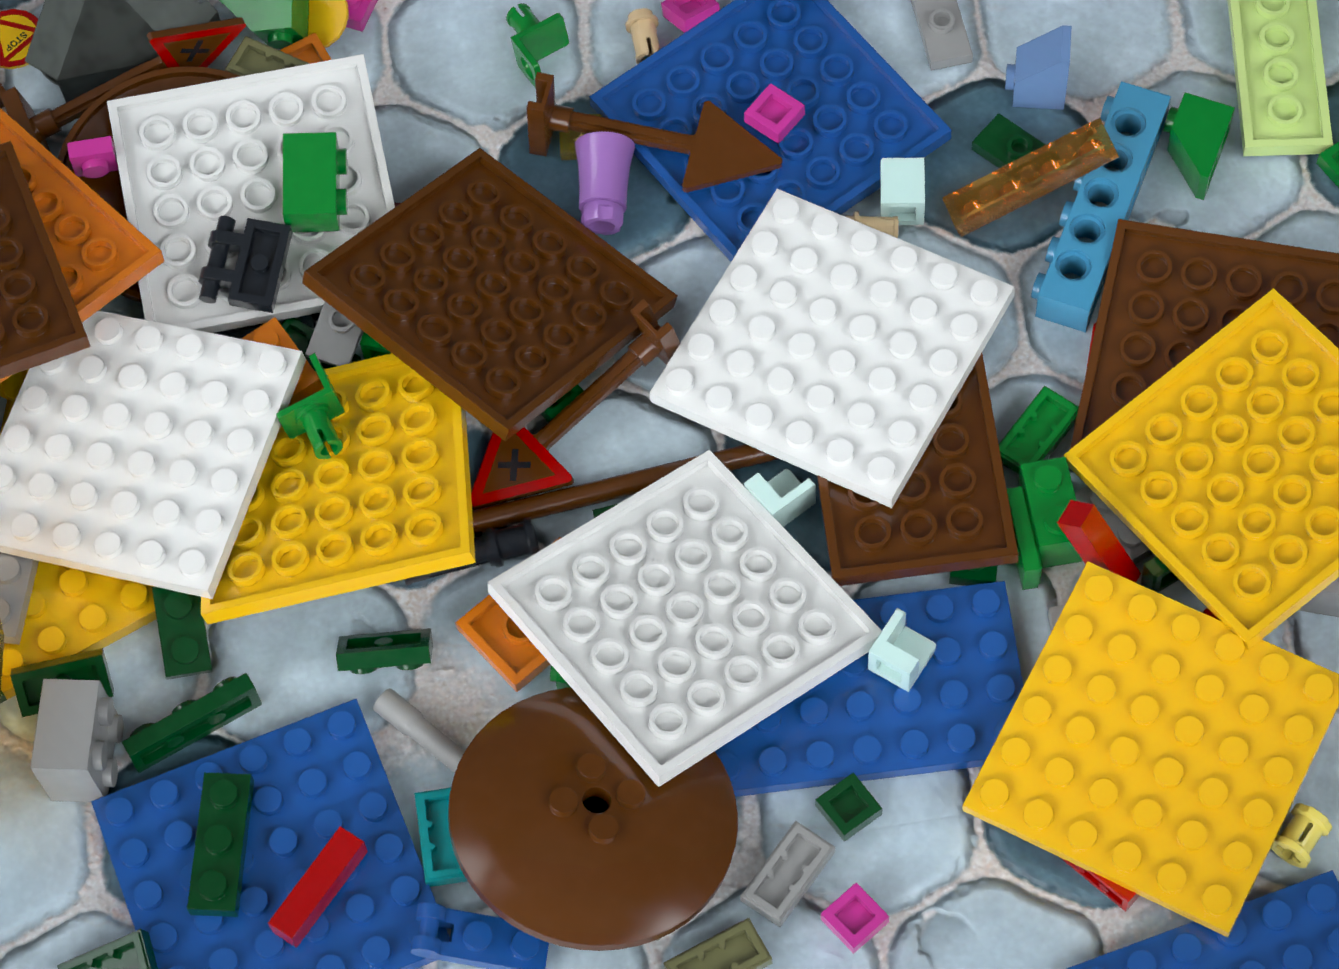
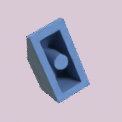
[1005,25,1072,110]

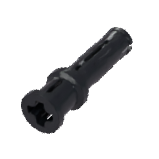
[404,516,540,586]

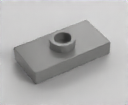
[911,0,973,71]
[305,302,363,367]
[740,821,835,927]

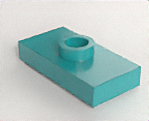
[414,787,467,887]

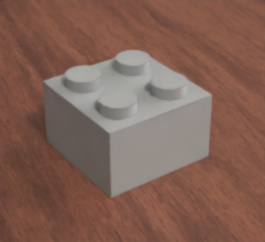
[30,679,124,802]

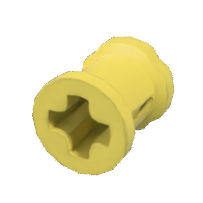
[1271,803,1332,868]

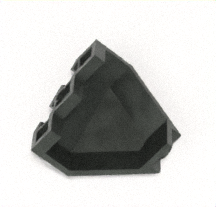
[25,0,220,103]

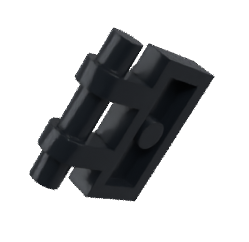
[198,216,293,313]

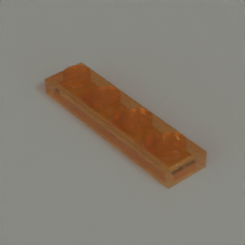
[942,118,1119,237]

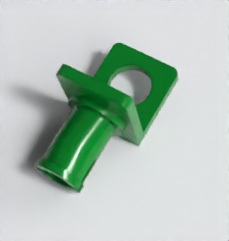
[506,3,569,89]
[276,353,345,459]

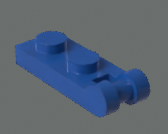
[411,902,549,969]

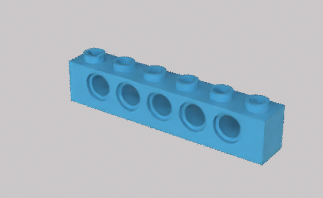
[1031,81,1171,333]

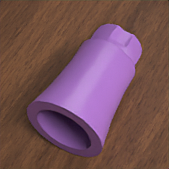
[575,132,635,235]

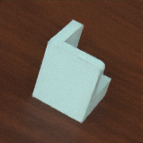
[880,158,925,225]
[744,469,816,527]
[868,608,936,692]

